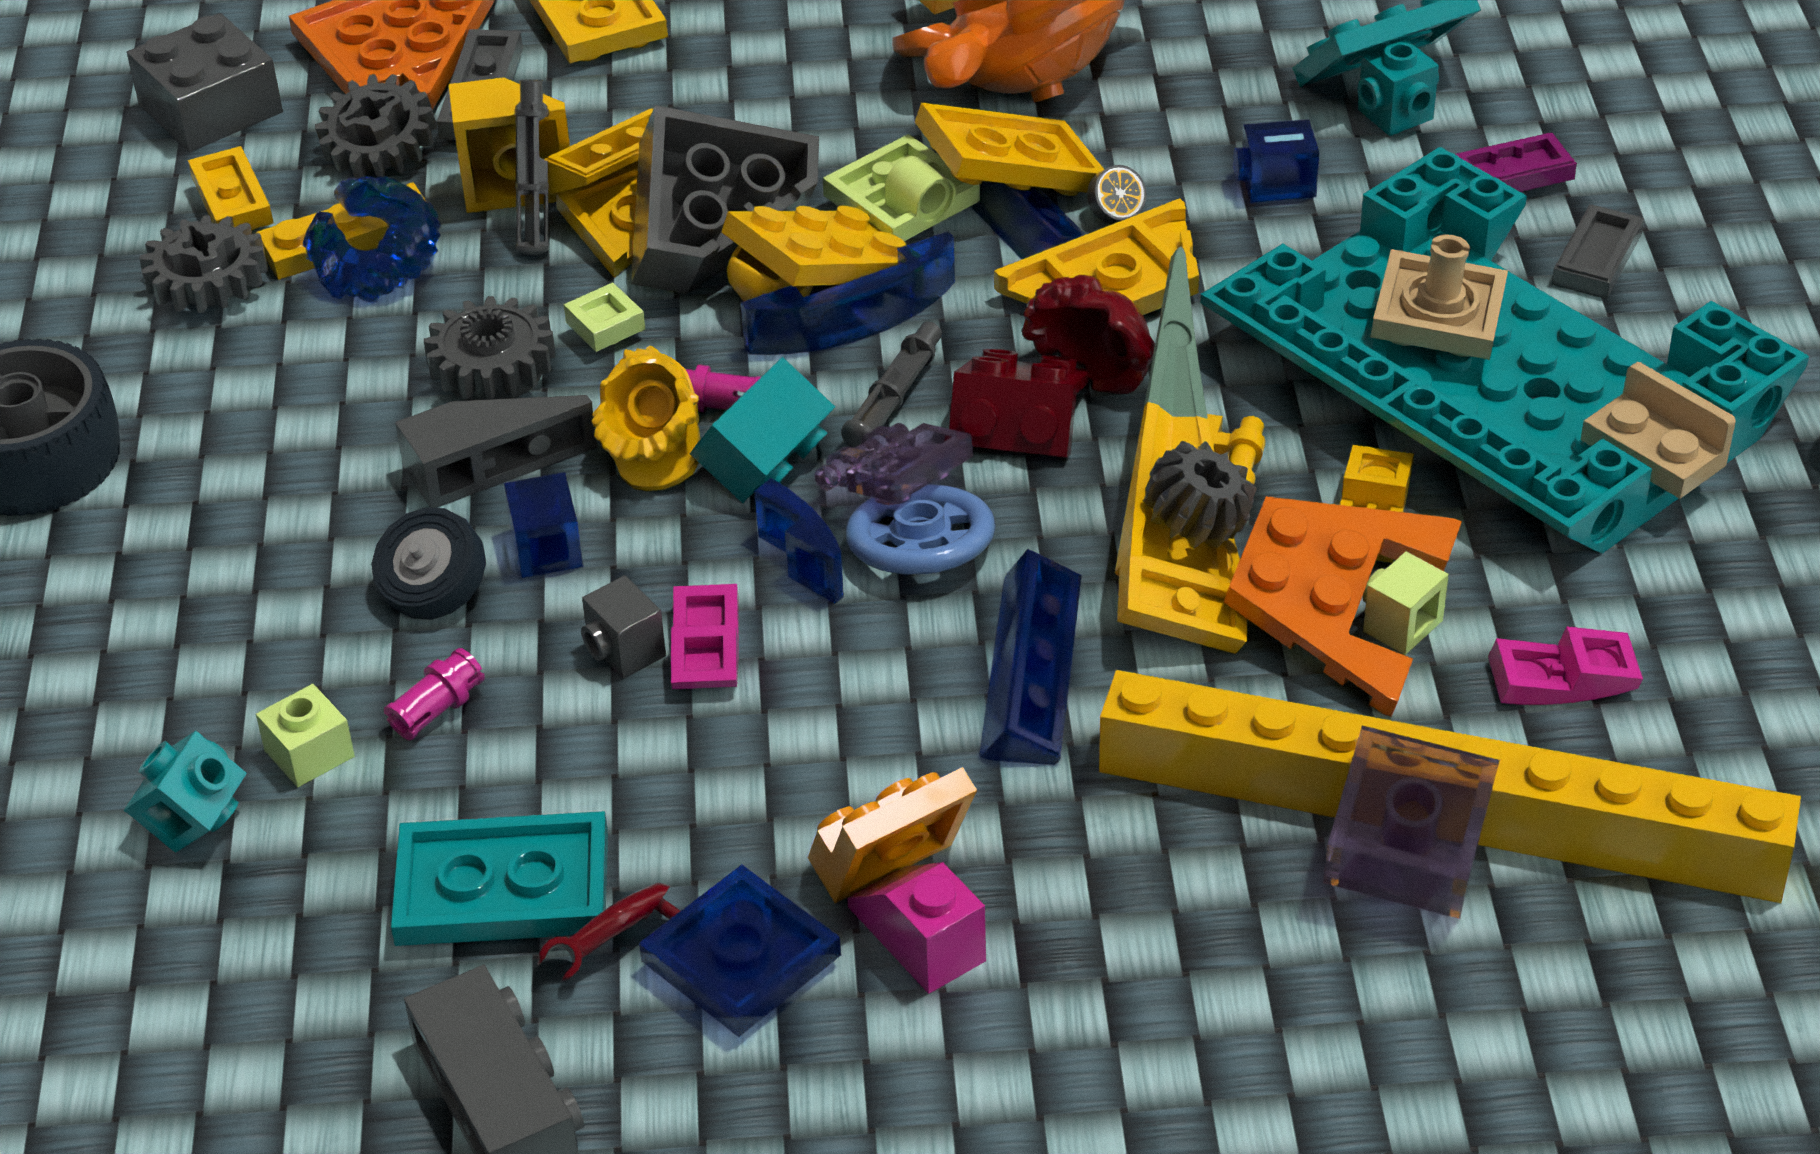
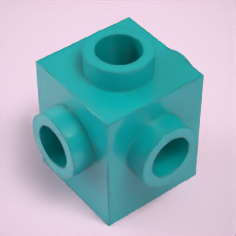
[1357,39,1439,136]
[124,730,247,853]

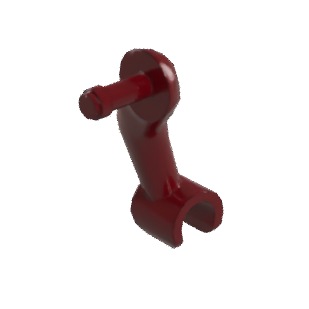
[537,883,695,982]

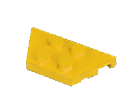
[994,198,1199,315]

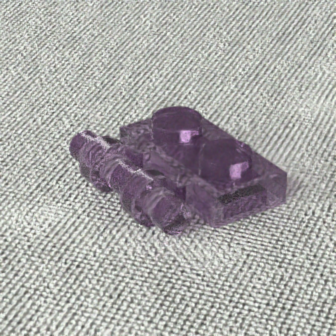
[815,423,973,505]

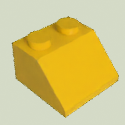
[449,77,570,213]

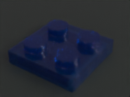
[639,864,841,1037]

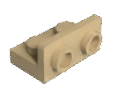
[1580,362,1736,499]

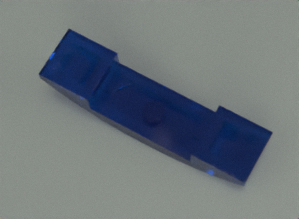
[741,231,955,355]

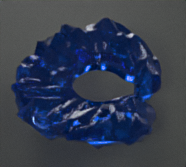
[303,176,442,303]

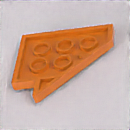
[289,0,495,110]

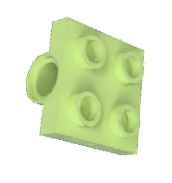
[823,134,980,241]

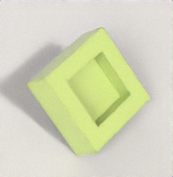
[564,283,645,352]

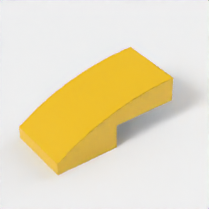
[1340,445,1414,563]

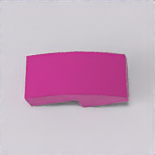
[671,584,739,689]
[1488,626,1643,705]

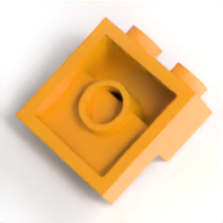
[807,767,977,903]

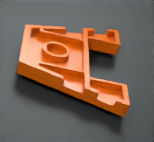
[1224,496,1462,717]

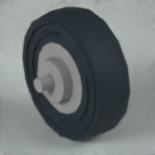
[371,507,486,620]

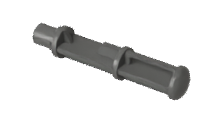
[514,80,549,256]
[841,322,942,451]

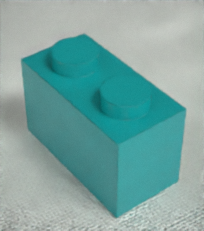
[689,357,836,504]

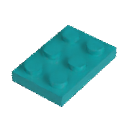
[1292,0,1481,87]
[391,811,608,946]

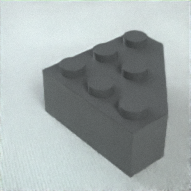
[631,105,819,294]

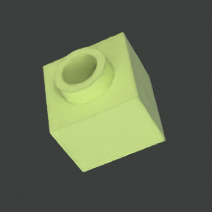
[1362,551,1449,655]
[256,684,355,787]

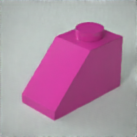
[847,862,986,994]

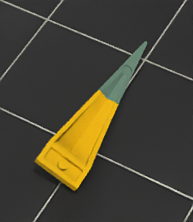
[1115,246,1247,654]

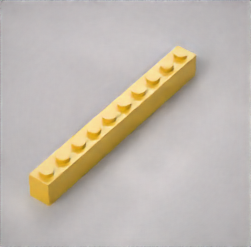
[1099,670,1801,903]

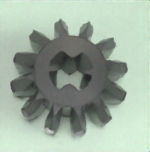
[1143,441,1257,549]

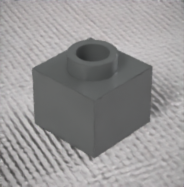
[581,575,666,679]

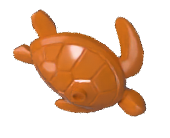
[892,0,1125,103]

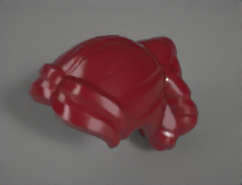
[1021,274,1155,394]

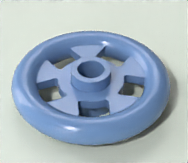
[846,484,995,575]

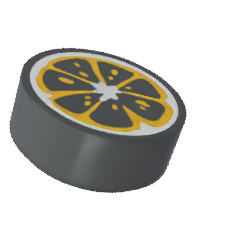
[1087,165,1147,224]

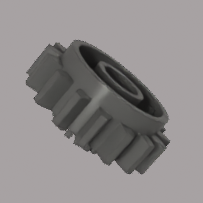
[424,296,556,401]

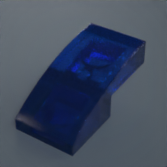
[755,478,844,604]

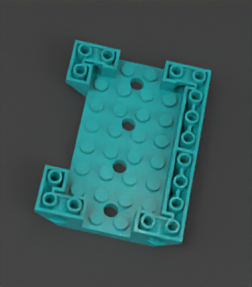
[1200,147,1809,554]

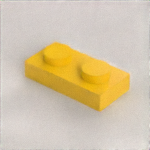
[188,146,274,231]

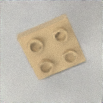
[1370,234,1508,360]

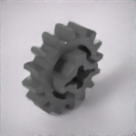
[315,74,437,180]
[139,215,268,313]

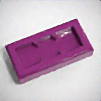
[1455,133,1577,192]

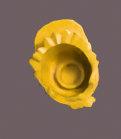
[591,346,700,491]

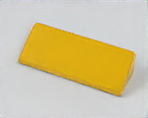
[544,108,653,195]

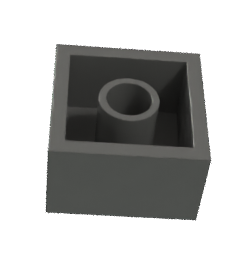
[126,13,283,152]

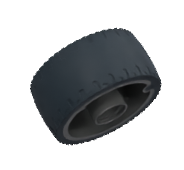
[0,339,120,516]

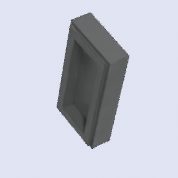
[1552,204,1644,299]

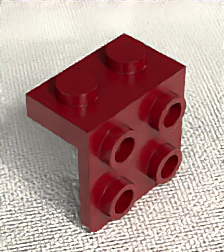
[948,349,1090,458]

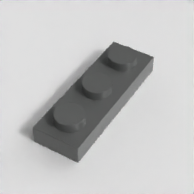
[437,29,523,140]

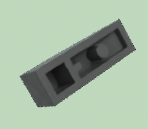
[395,395,598,508]

